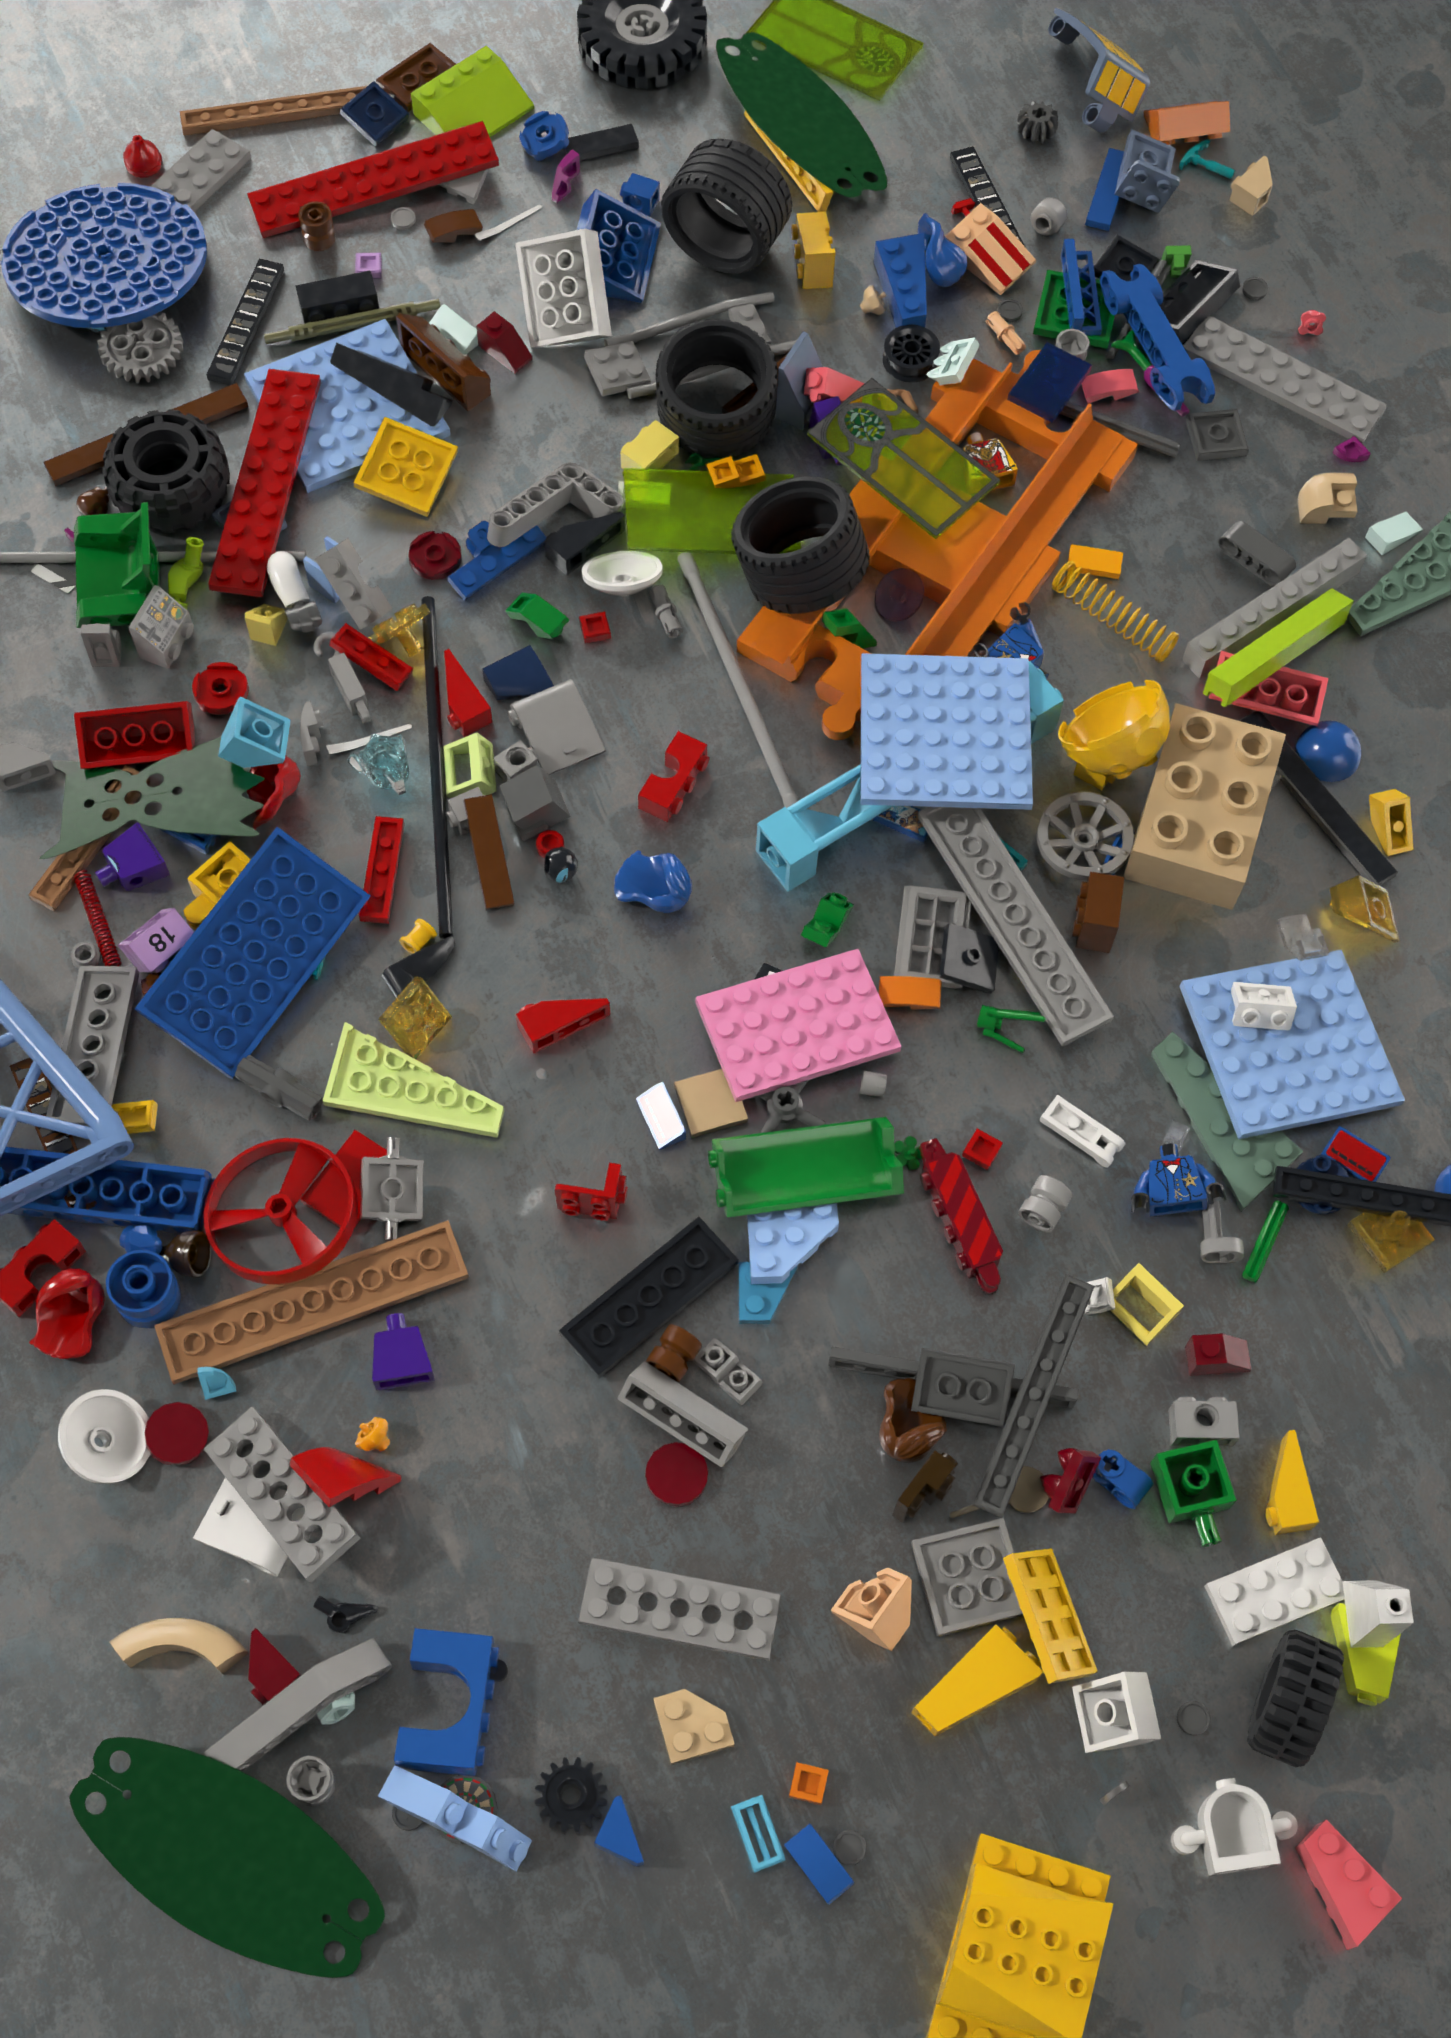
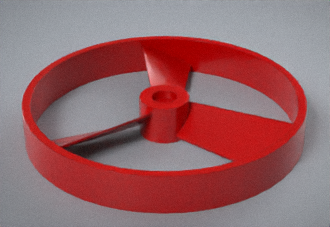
[204,1138,358,1285]

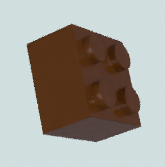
[1072,871,1125,953]

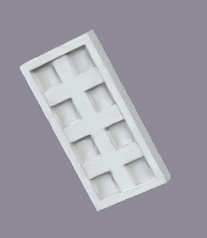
[1204,1537,1345,1646]

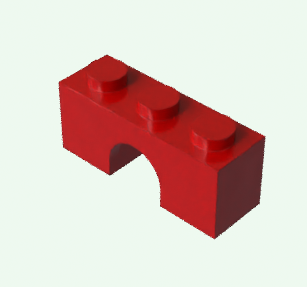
[638,731,710,822]
[0,1219,86,1317]

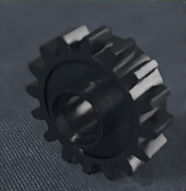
[535,1757,608,1834]

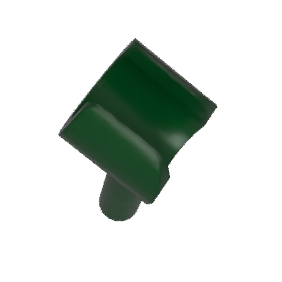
[685,453,722,475]

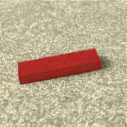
[329,623,414,691]

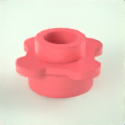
[1298,310,1326,336]

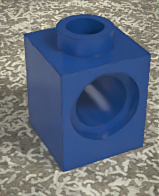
[620,173,660,217]

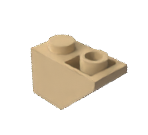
[1229,156,1273,216]

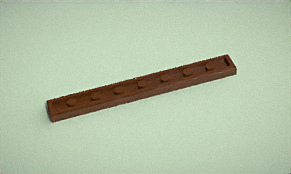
[43,383,249,487]

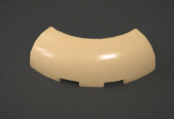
[110,1618,249,1674]

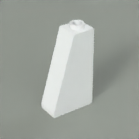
[1342,1580,1414,1648]

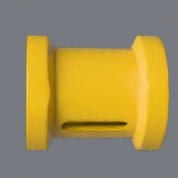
[399,918,437,954]

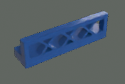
[1061,239,1102,336]

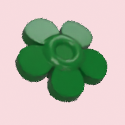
[894,1136,922,1170]

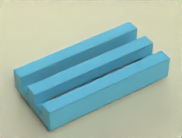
[731,1795,786,1873]

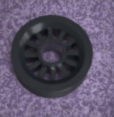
[882,324,940,383]

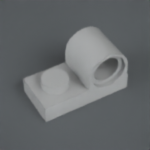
[81,623,121,667]

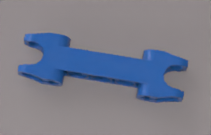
[1100,264,1216,411]

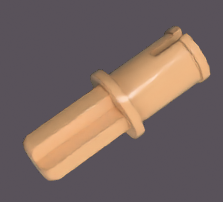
[985,311,1026,355]

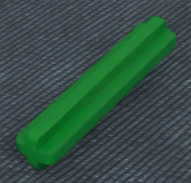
[1242,1200,1289,1283]

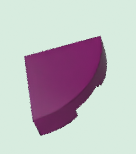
[1332,436,1371,462]

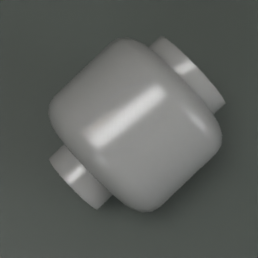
[1031,197,1067,236]

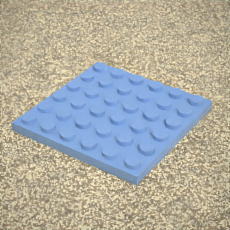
[244,319,451,493]
[860,653,1033,810]
[1179,950,1405,1140]

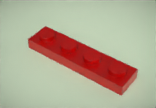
[359,816,405,924]

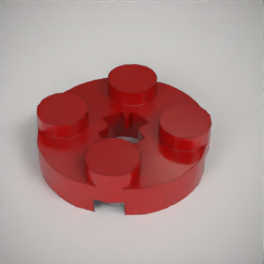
[192,662,249,715]

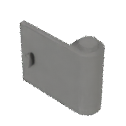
[507,679,606,775]

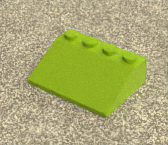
[411,46,535,137]

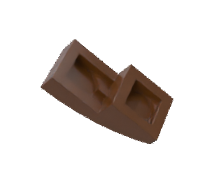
[424,209,483,243]

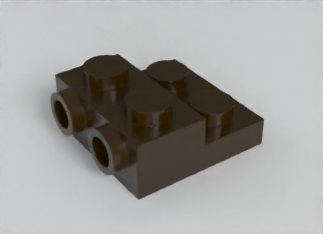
[892,1450,958,1523]

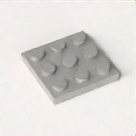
[911,1518,1024,1637]

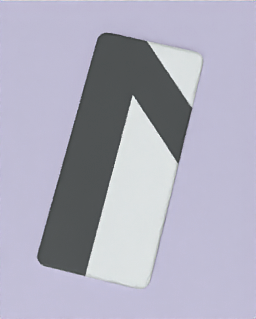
[31,563,76,593]

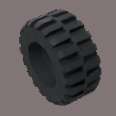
[1247,1629,1344,1768]

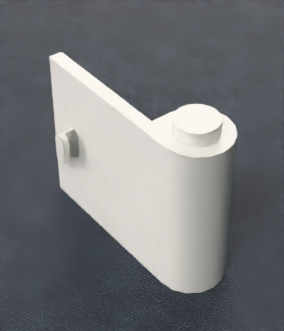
[193,1477,305,1577]

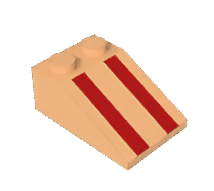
[945,203,1036,295]

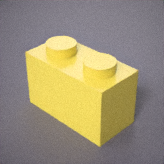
[620,420,679,483]

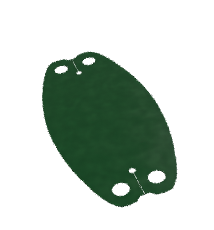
[716,32,888,198]
[69,1737,385,1978]

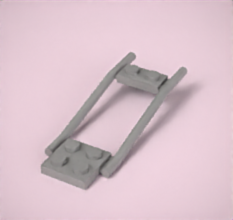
[584,292,797,399]

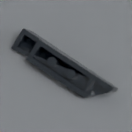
[330,343,453,426]

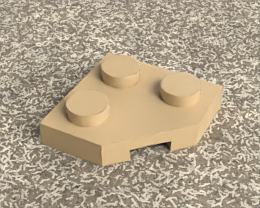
[653,1689,735,1765]

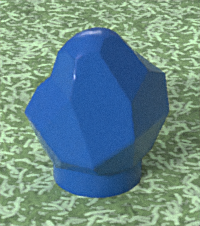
[119,1225,162,1254]

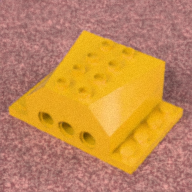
[927,1833,1114,2038]

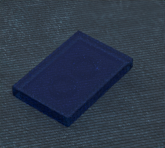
[1007,342,1092,423]

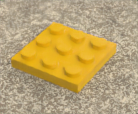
[353,417,458,517]

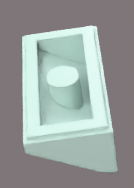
[429,304,478,355]

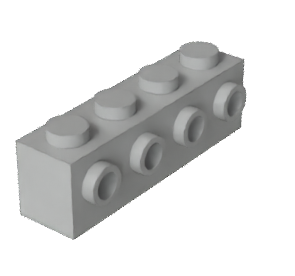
[617,1361,748,1468]

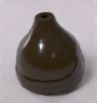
[159,1231,211,1277]

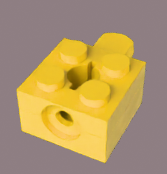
[183,841,251,930]

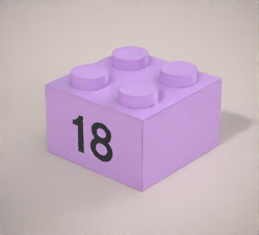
[117,908,194,973]

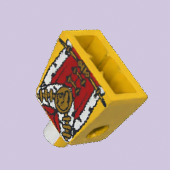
[961,432,1018,496]

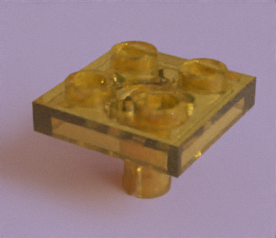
[368,603,431,658]
[378,976,452,1059]
[1347,1211,1435,1273]

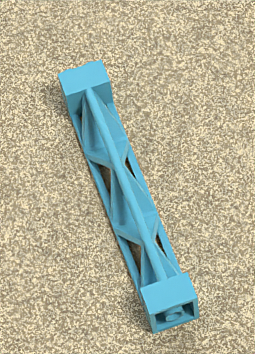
[756,661,1064,892]

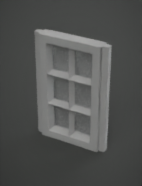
[894,885,971,989]

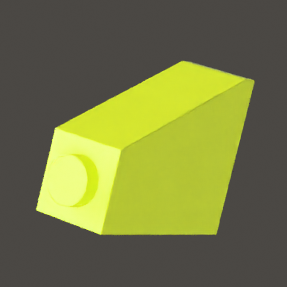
[1330,1603,1401,1706]

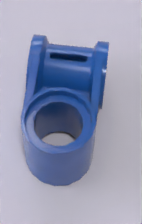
[1092,1449,1154,1509]

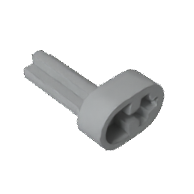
[1200,1199,1244,1263]

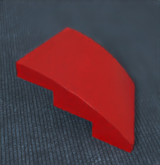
[290,1447,402,1507]

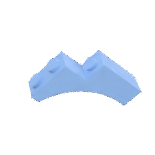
[378,1765,532,1872]

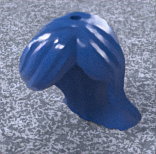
[917,213,967,287]
[614,850,693,913]

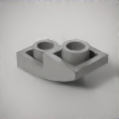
[300,701,324,766]
[694,1338,763,1406]

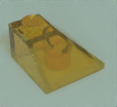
[1329,875,1400,943]

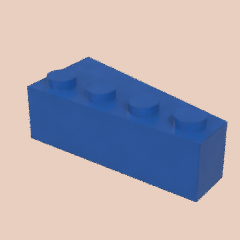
[873,233,927,328]

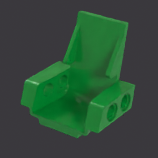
[74,502,160,628]

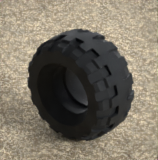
[102,409,230,533]

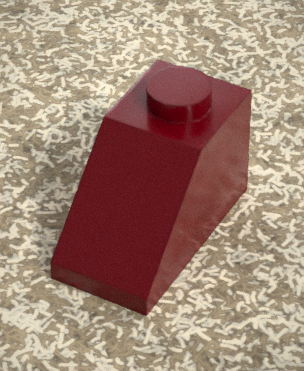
[476,311,533,374]
[1185,1333,1252,1376]
[248,1628,301,1705]

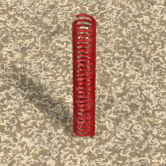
[74,870,122,966]

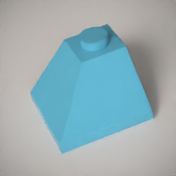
[218,696,291,768]

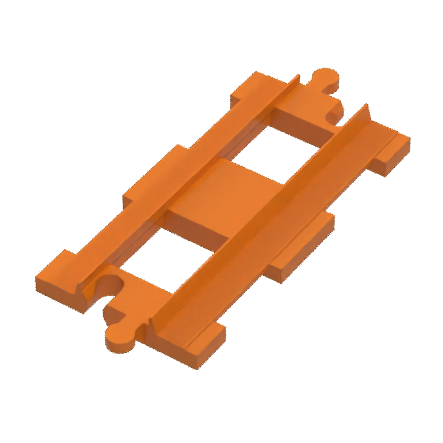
[736,350,1138,740]

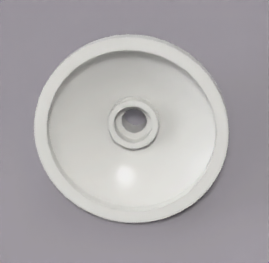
[582,551,663,596]
[58,1389,150,1484]

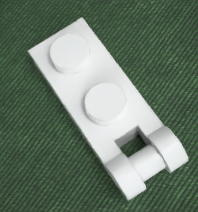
[1040,1095,1125,1168]

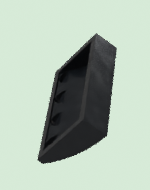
[1160,260,1240,345]

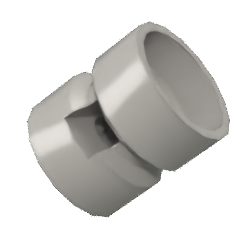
[1053,329,1090,379]
[1018,1175,1073,1233]
[286,1756,336,1807]

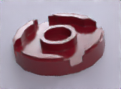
[408,531,462,580]
[144,1402,209,1466]
[645,1442,708,1507]

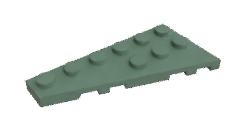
[1347,511,1451,637]
[1151,1032,1303,1212]

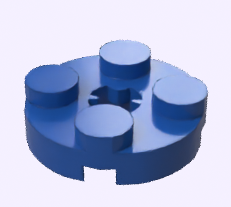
[519,111,569,161]

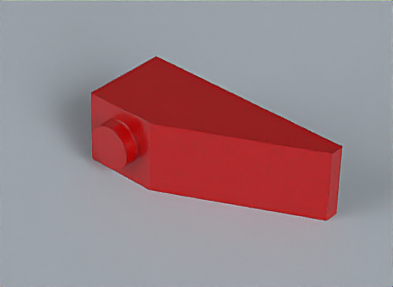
[444,649,493,737]
[516,998,611,1054]

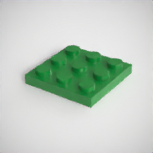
[1033,270,1115,349]

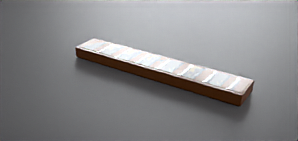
[10,1057,97,1210]

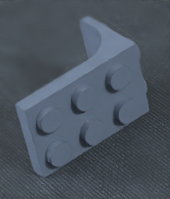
[1115,129,1180,213]

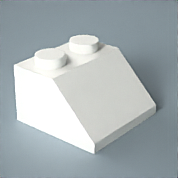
[1072,1672,1161,1753]

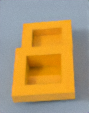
[706,454,766,488]

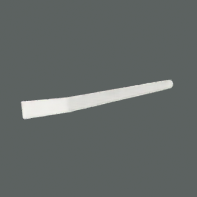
[474,205,542,240]
[326,724,412,755]

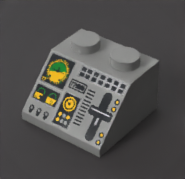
[129,585,194,669]

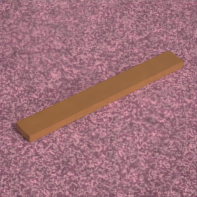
[179,86,367,136]

